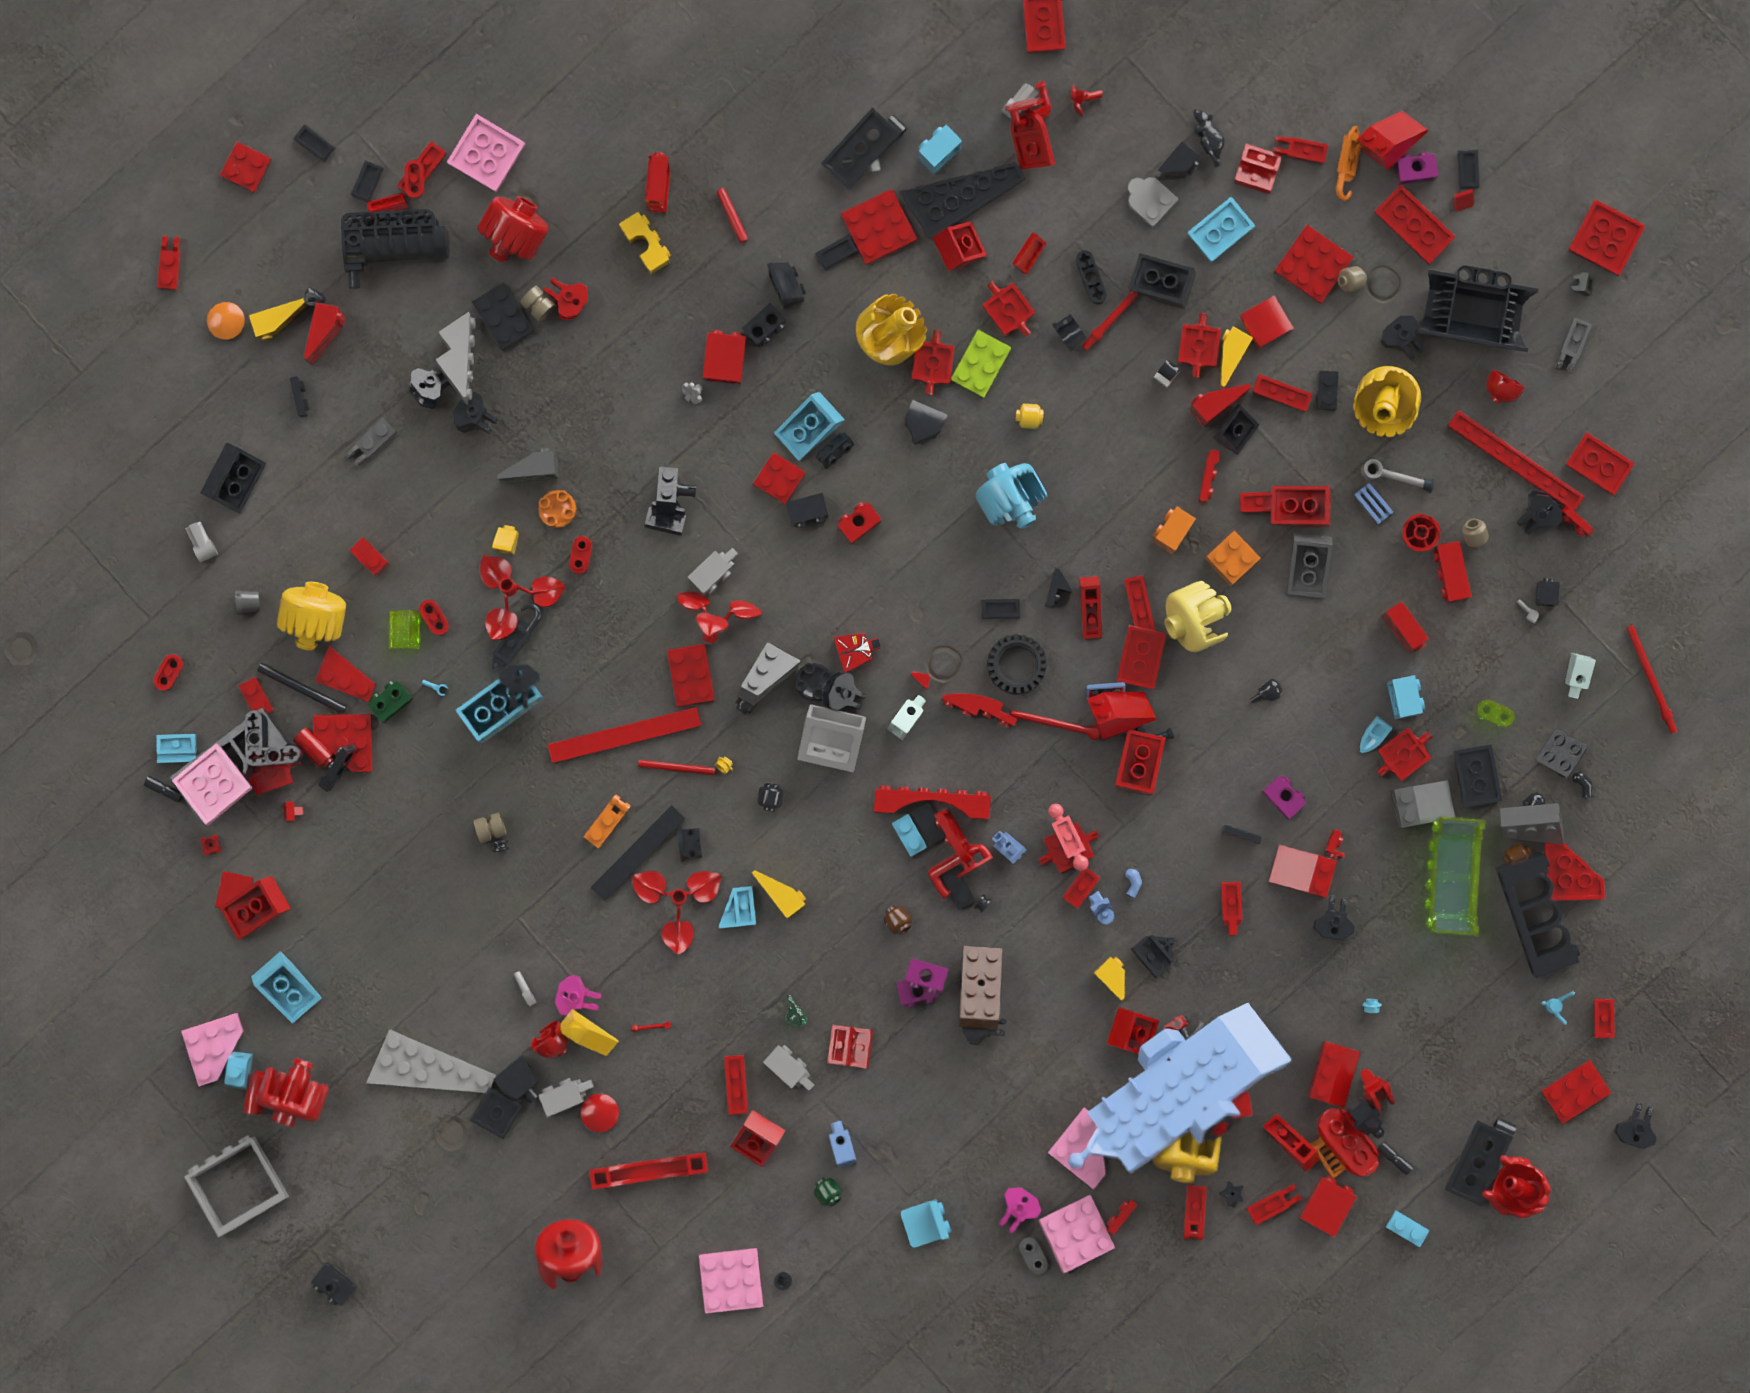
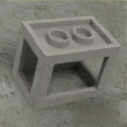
[797,704,866,772]

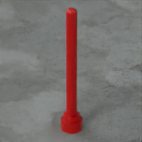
[1010,710,1099,741]

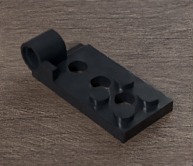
[821,107,908,190]
[1445,1117,1516,1206]

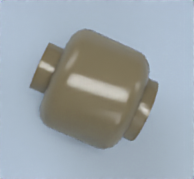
[1338,266,1367,293]
[1462,519,1489,548]

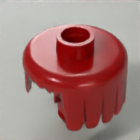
[477,196,549,263]
[256,1058,329,1128]
[535,1219,603,1289]

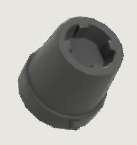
[235,590,260,615]

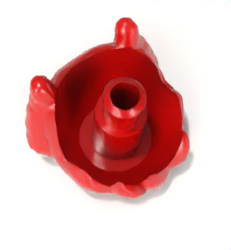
[1482,1155,1551,1218]

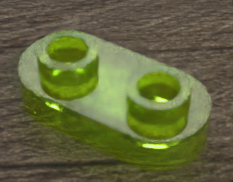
[1477,700,1515,727]

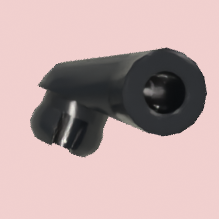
[1572,772,1592,798]

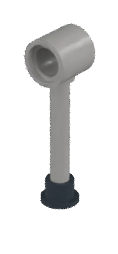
[1361,459,1435,494]

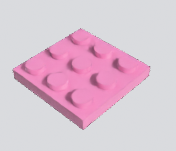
[447,114,526,192]
[172,743,253,825]
[1038,1195,1115,1273]
[699,1248,763,1313]

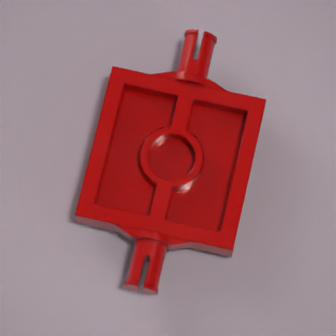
[982,281,1036,337]
[1178,313,1221,378]
[912,330,954,396]
[1376,728,1433,781]
[247,752,301,795]
[1038,822,1100,874]

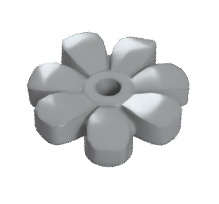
[682,382,702,404]

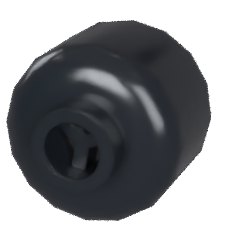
[757,783,783,812]

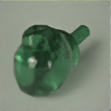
[785,994,807,1028]

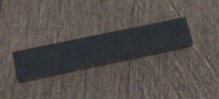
[590,805,685,901]

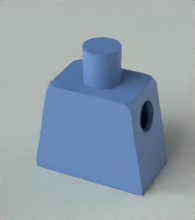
[829,1121,857,1168]

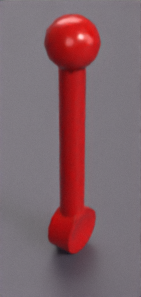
[631,1021,671,1032]

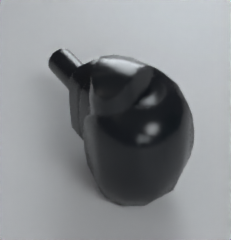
[304,288,326,307]
[1250,679,1282,703]
[1522,792,1545,806]

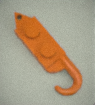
[1336,126,1360,201]

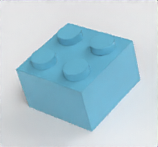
[918,125,962,175]
[1387,675,1425,720]

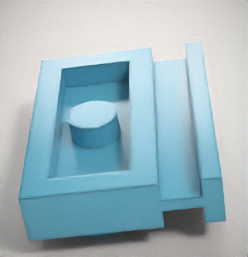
[156,734,197,763]

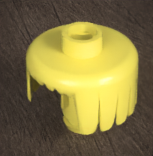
[1165,581,1231,653]

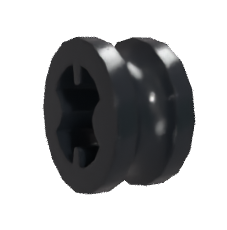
[491,840,510,852]
[974,894,992,913]
[774,1272,792,1290]

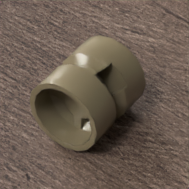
[520,286,556,322]
[473,812,507,843]

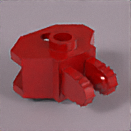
[543,278,588,321]
[1360,1069,1395,1113]

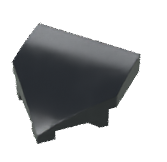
[905,400,948,445]
[644,500,686,536]
[1131,935,1175,979]

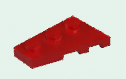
[315,646,377,702]

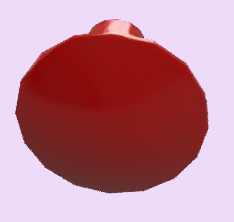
[581,1094,619,1132]

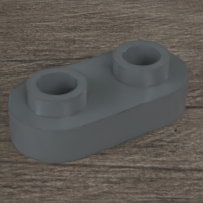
[1019,1237,1048,1274]

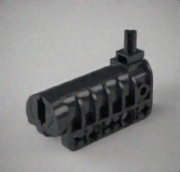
[341,209,450,289]

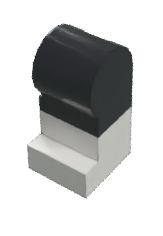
[1153,359,1180,388]

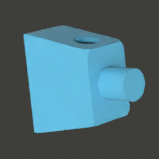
[225,1052,253,1090]

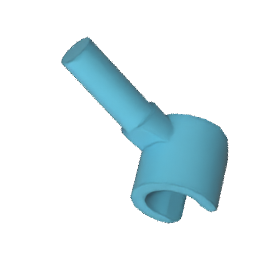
[422,680,448,696]

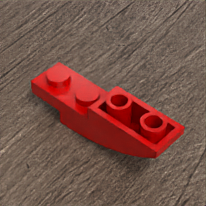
[941,693,1017,728]

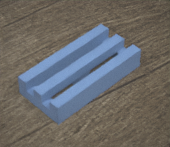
[1354,483,1393,525]

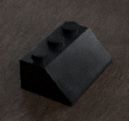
[200,442,266,514]

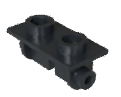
[816,432,855,469]

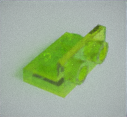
[389,610,421,649]

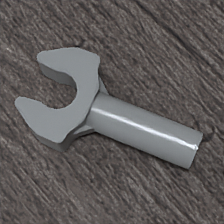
[513,971,537,1006]

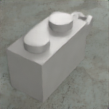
[688,548,738,595]
[763,1045,814,1091]
[538,1078,594,1117]

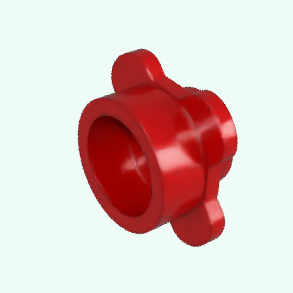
[200,834,222,856]

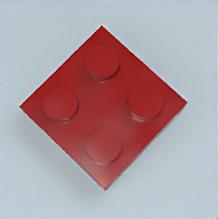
[220,142,272,193]
[753,452,806,505]

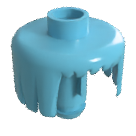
[976,463,1047,529]

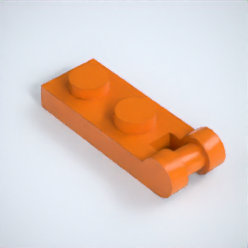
[583,794,631,848]

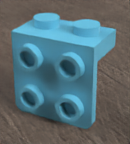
[901,1199,951,1247]

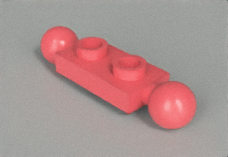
[1048,804,1089,871]

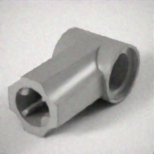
[1001,83,1038,119]
[185,522,218,563]

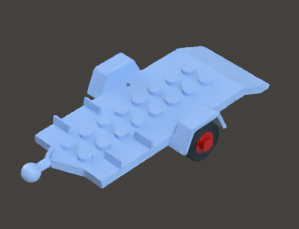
[1068,1003,1291,1173]

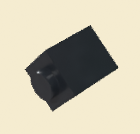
[1536,578,1560,607]

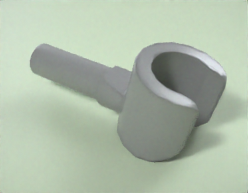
[1517,599,1539,623]

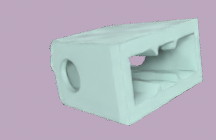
[1565,653,1596,699]
[887,695,926,740]

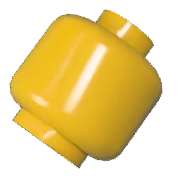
[1016,404,1043,429]

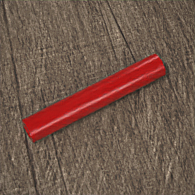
[716,188,748,243]

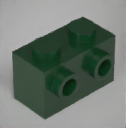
[367,680,414,723]

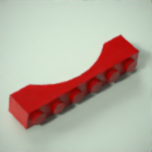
[874,785,991,819]
[590,1152,709,1189]

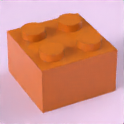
[1153,506,1196,555]
[1205,530,1261,586]

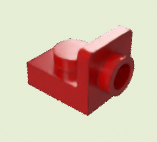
[1324,829,1345,860]

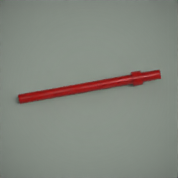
[1081,291,1139,351]
[1626,625,1678,734]

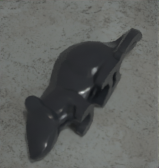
[1193,109,1225,168]

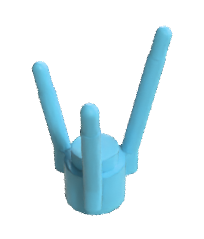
[1542,992,1575,1025]

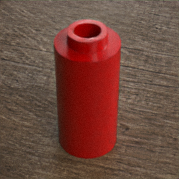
[293,727,334,768]
[244,1070,265,1115]

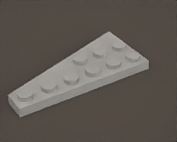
[366,1030,496,1093]

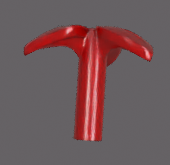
[1070,85,1103,117]

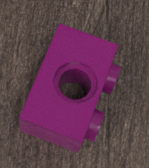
[1395,152,1438,185]
[1261,775,1306,820]
[904,958,948,994]
[896,974,939,1008]

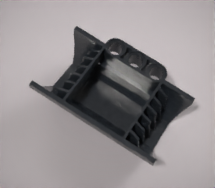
[1417,265,1539,352]

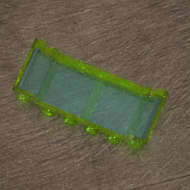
[1425,816,1486,936]

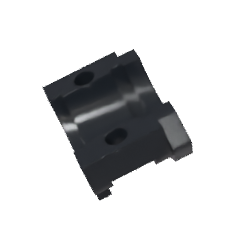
[1052,314,1087,352]
[678,828,702,862]

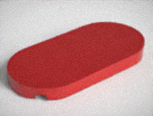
[1317,1108,1379,1177]

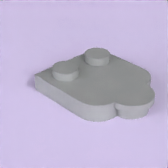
[1128,177,1178,228]

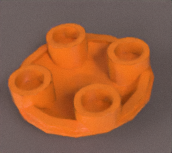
[207,302,245,340]
[538,490,576,528]

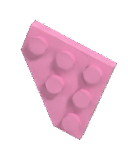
[181,1013,244,1086]
[1048,1108,1105,1189]

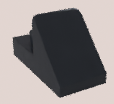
[1045,568,1073,608]

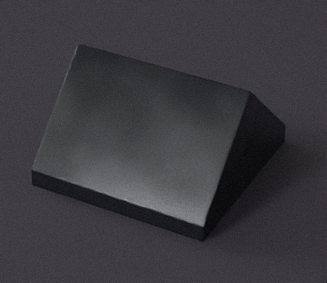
[1214,404,1260,455]

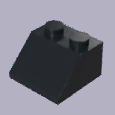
[1155,141,1200,180]

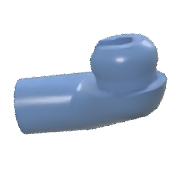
[1125,869,1142,898]

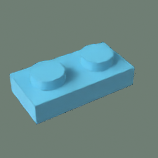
[892,814,927,857]
[1386,1210,1430,1247]

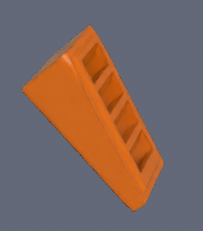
[1311,1137,1346,1179]

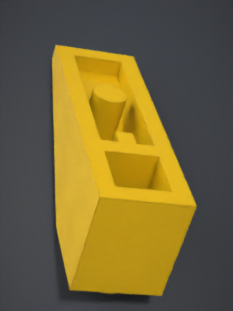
[249,298,308,341]
[1220,327,1253,389]
[752,870,806,919]
[561,1009,618,1056]

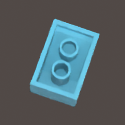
[774,392,844,461]
[251,951,321,1023]

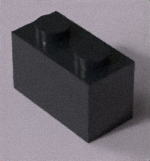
[786,493,829,528]

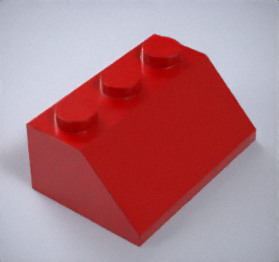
[1307,1041,1360,1108]

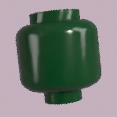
[814,1178,842,1207]

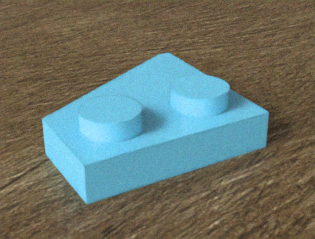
[719,886,756,928]

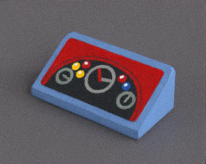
[1086,682,1125,699]

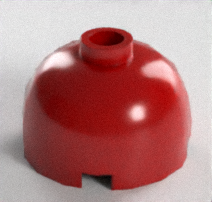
[1486,369,1525,404]
[1401,513,1441,552]
[530,1020,569,1058]

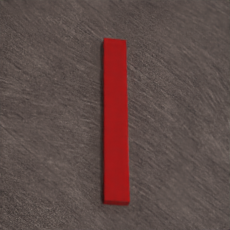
[1447,410,1585,511]
[548,707,702,763]

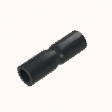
[143,776,183,803]
[1377,1141,1413,1175]

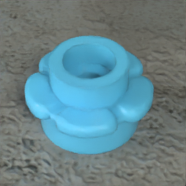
[1362,999,1381,1013]

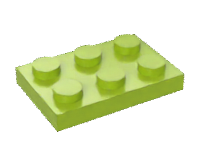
[951,330,1011,398]

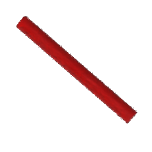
[638,760,715,775]

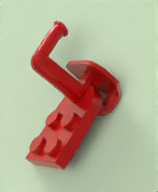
[1005,81,1055,170]
[928,808,993,900]

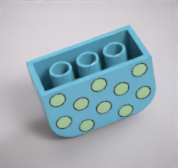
[456,671,543,743]

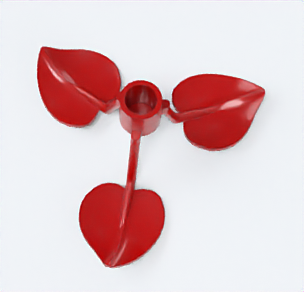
[480,555,565,640]
[676,591,763,643]
[633,871,721,954]

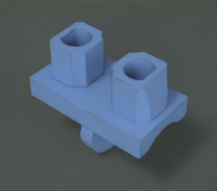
[992,831,1026,864]
[1089,892,1114,925]

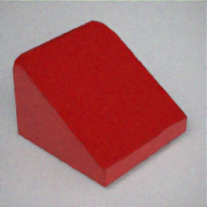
[1452,189,1474,212]
[911,671,931,690]

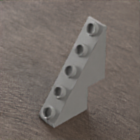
[436,312,476,405]

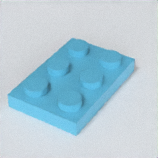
[1187,197,1255,262]

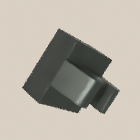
[1572,272,1595,296]

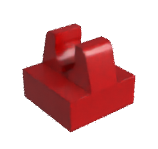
[283,801,304,822]

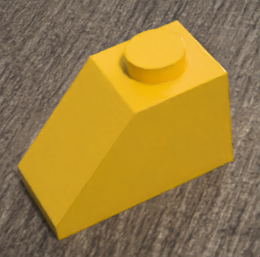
[492,525,519,555]
[1094,957,1125,1000]

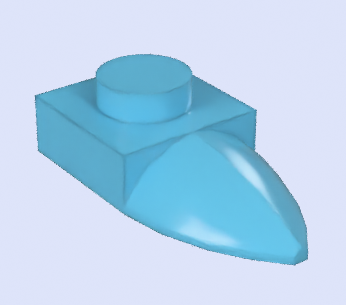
[1360,716,1392,753]

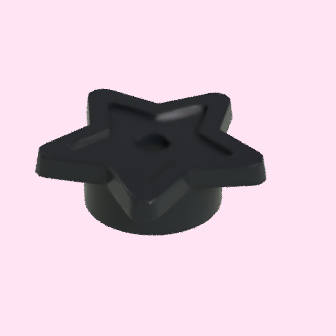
[1219,1181,1243,1206]

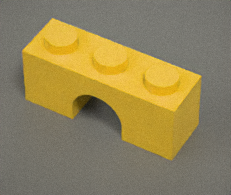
[619,212,671,275]

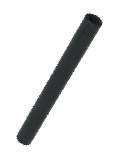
[257,663,347,715]

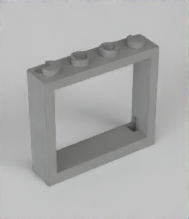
[184,1136,289,1237]

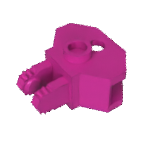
[555,975,601,1015]
[999,1187,1041,1233]

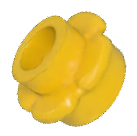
[715,757,733,774]

